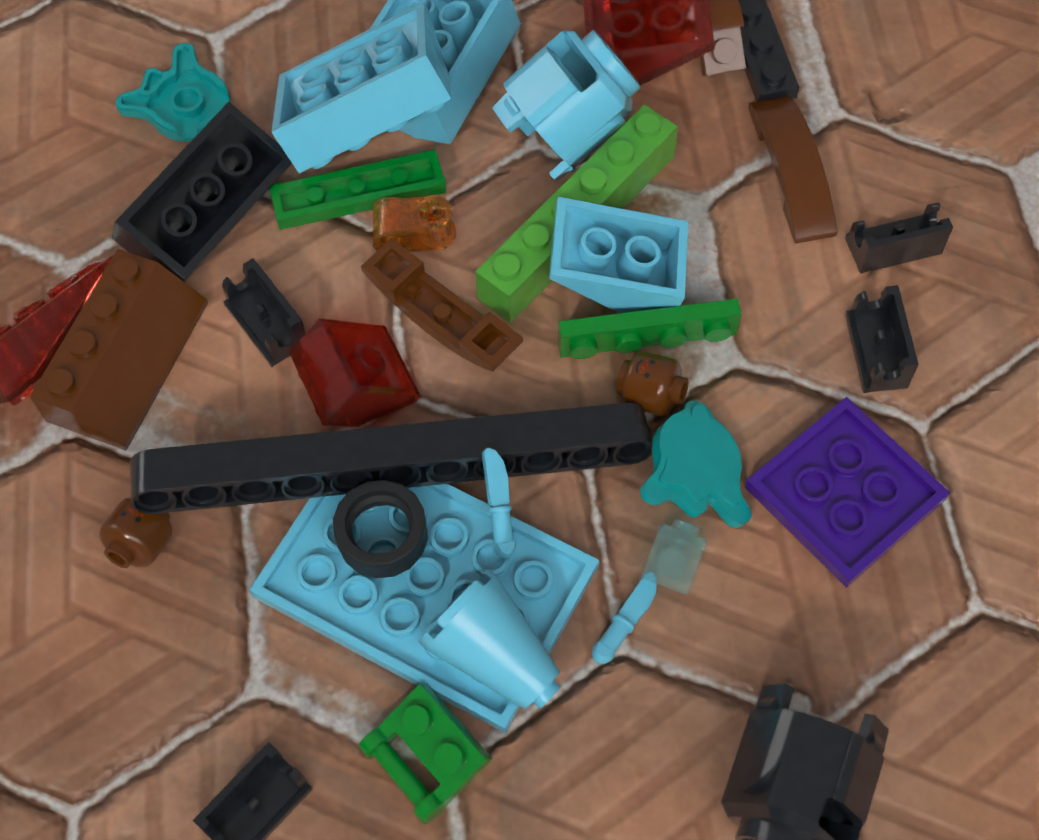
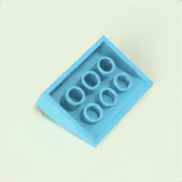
[370,0,521,144]
[272,2,451,173]

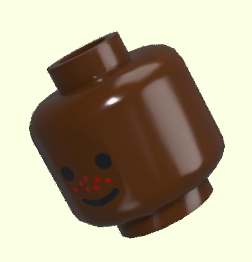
[617,352,689,416]
[100,498,172,568]

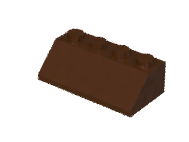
[30,249,208,451]

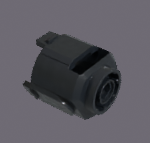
[721,684,889,840]

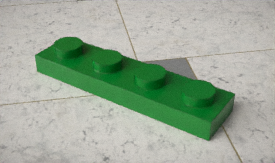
[270,149,446,230]
[558,298,741,359]

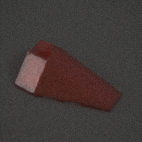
[0,255,114,405]

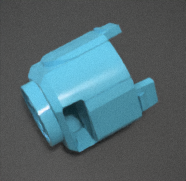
[492,30,641,180]

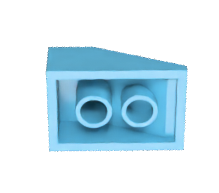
[549,197,689,313]

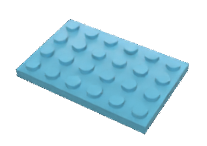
[249,484,599,734]

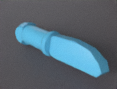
[482,448,516,558]
[592,572,657,664]

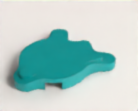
[116,43,230,142]
[640,401,752,528]

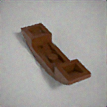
[748,96,838,244]
[361,238,523,372]

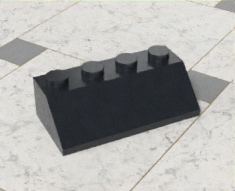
[112,102,292,282]

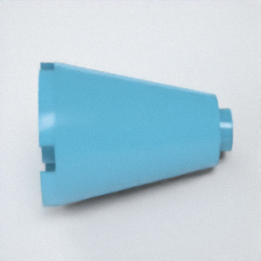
[418,569,561,710]

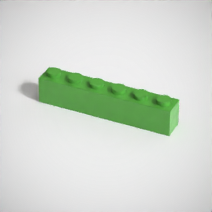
[475,104,678,324]

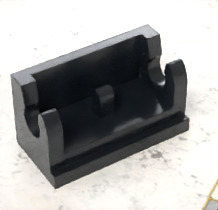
[845,202,953,274]
[222,258,309,368]
[845,285,919,393]
[192,742,313,840]

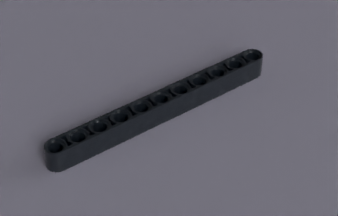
[130,403,652,514]

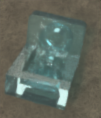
[641,519,707,595]

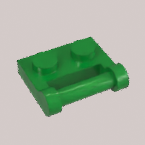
[358,684,493,824]

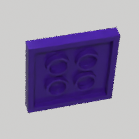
[745,397,950,588]

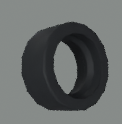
[333,480,428,579]

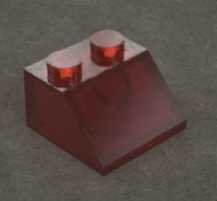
[289,318,421,427]

